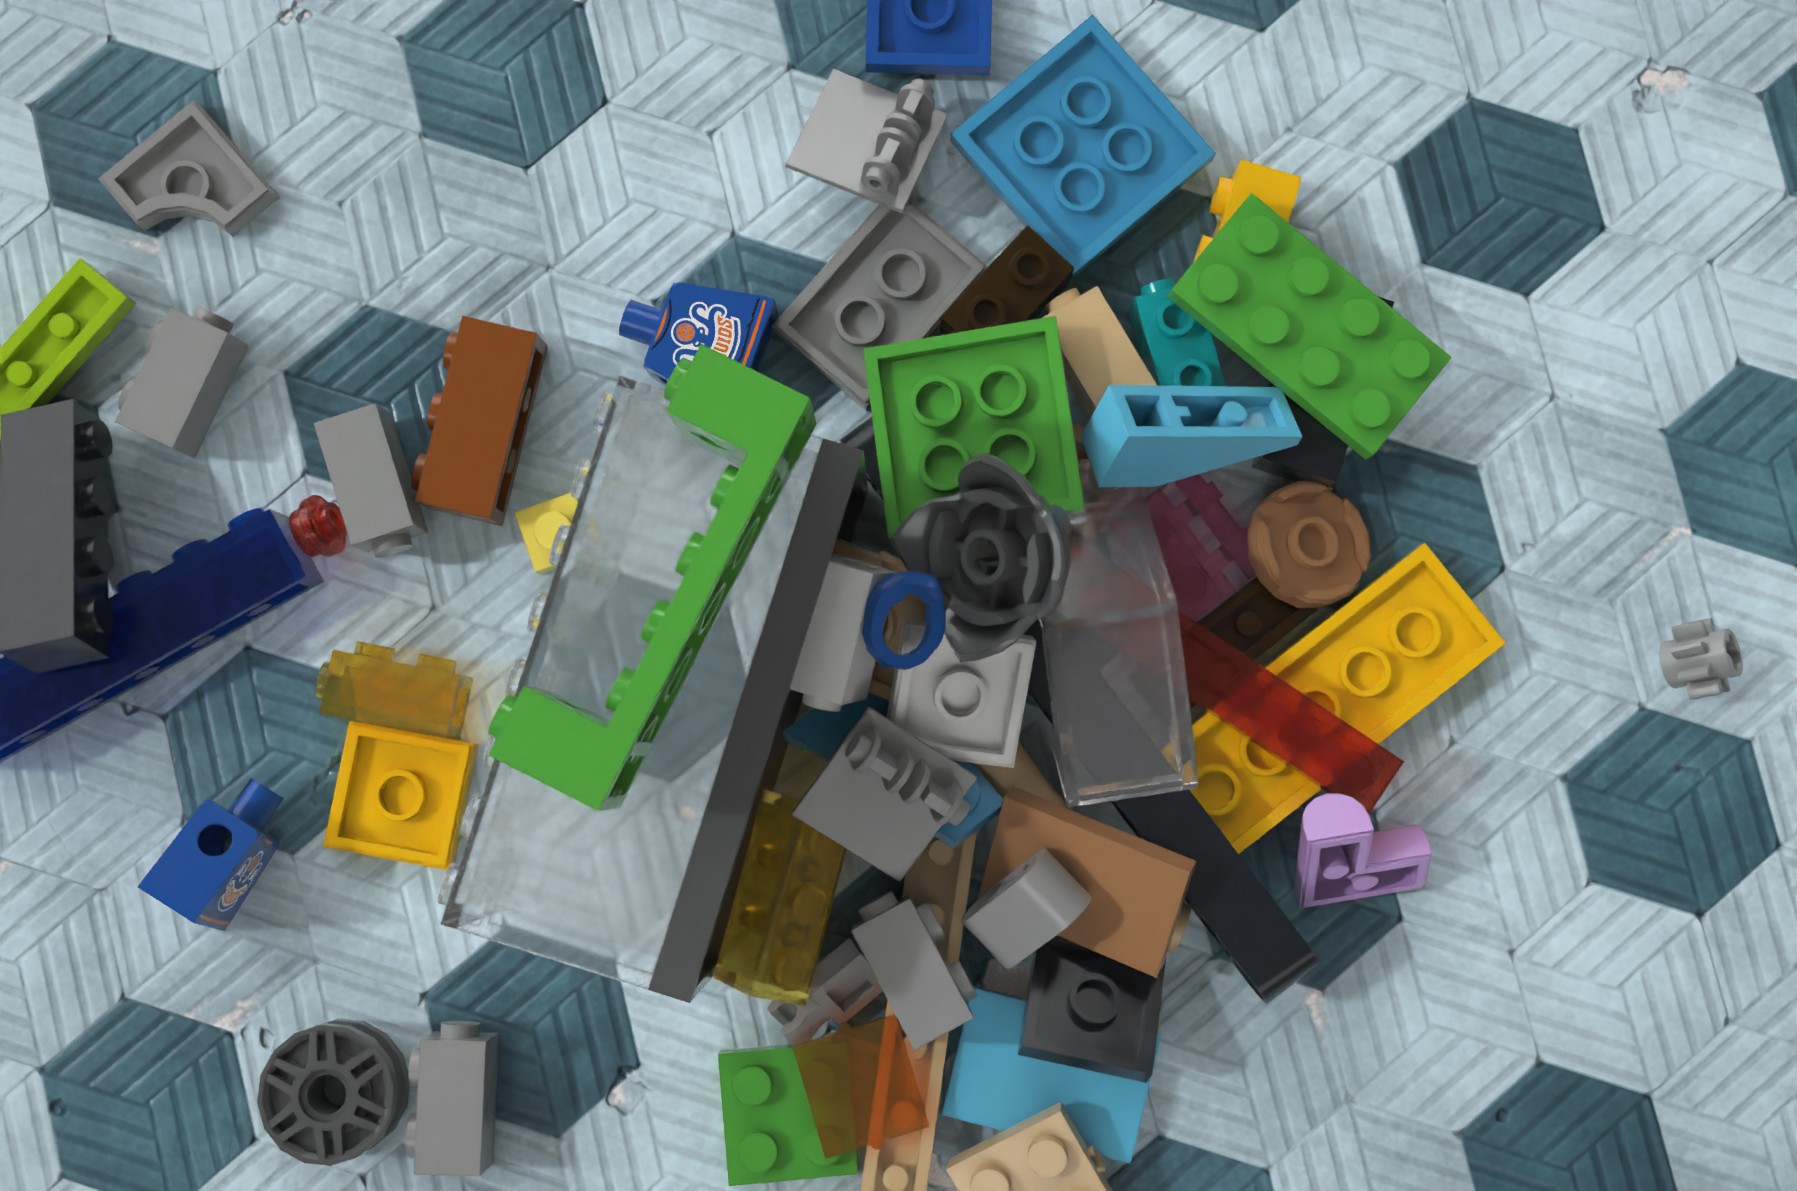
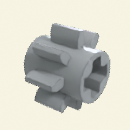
[1659,618,1743,700]

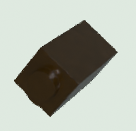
[940,225,1074,335]

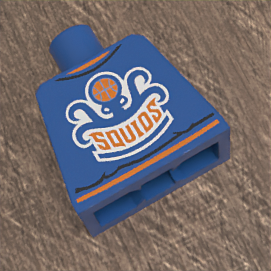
[619,282,778,385]
[137,778,284,931]

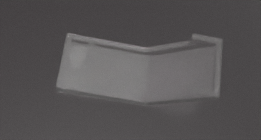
[1039,459,1199,808]

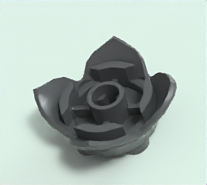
[890,454,1071,662]

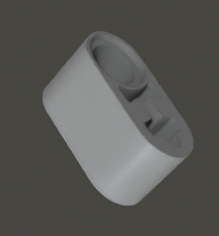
[961,848,1092,970]

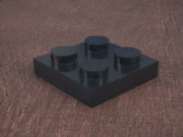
[1017,936,1166,1083]

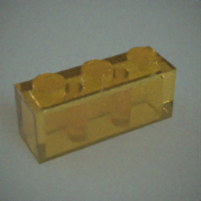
[713,789,847,1006]

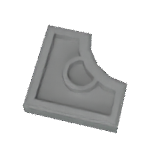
[98,99,280,237]

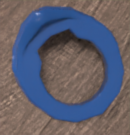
[862,571,946,670]

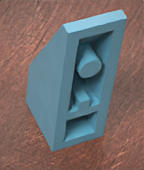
[1080,385,1303,487]

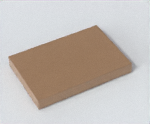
[978,786,1197,978]

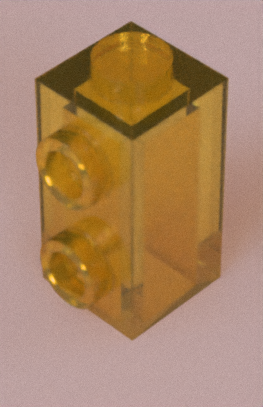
[316,641,473,739]

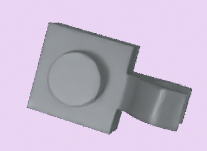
[767,938,883,1047]

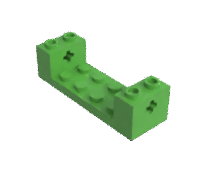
[488,344,817,811]

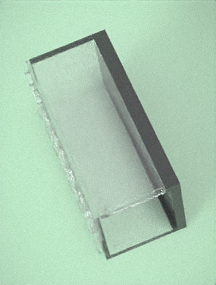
[438,376,868,1003]

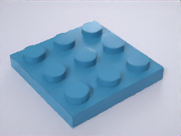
[950,14,1216,280]

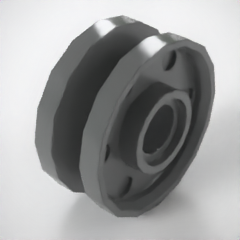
[257,1019,410,1166]

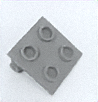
[785,69,948,213]
[791,707,977,882]

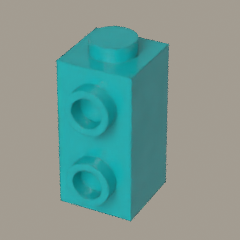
[1128,278,1226,386]

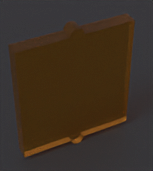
[793,1014,929,1159]

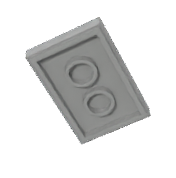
[771,200,988,411]

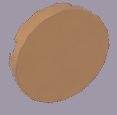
[1246,481,1371,608]

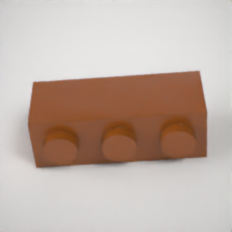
[411,316,548,526]

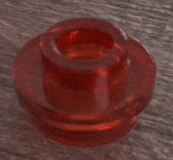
[289,495,348,557]

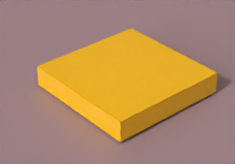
[323,721,479,870]

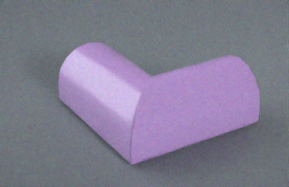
[1294,793,1432,908]

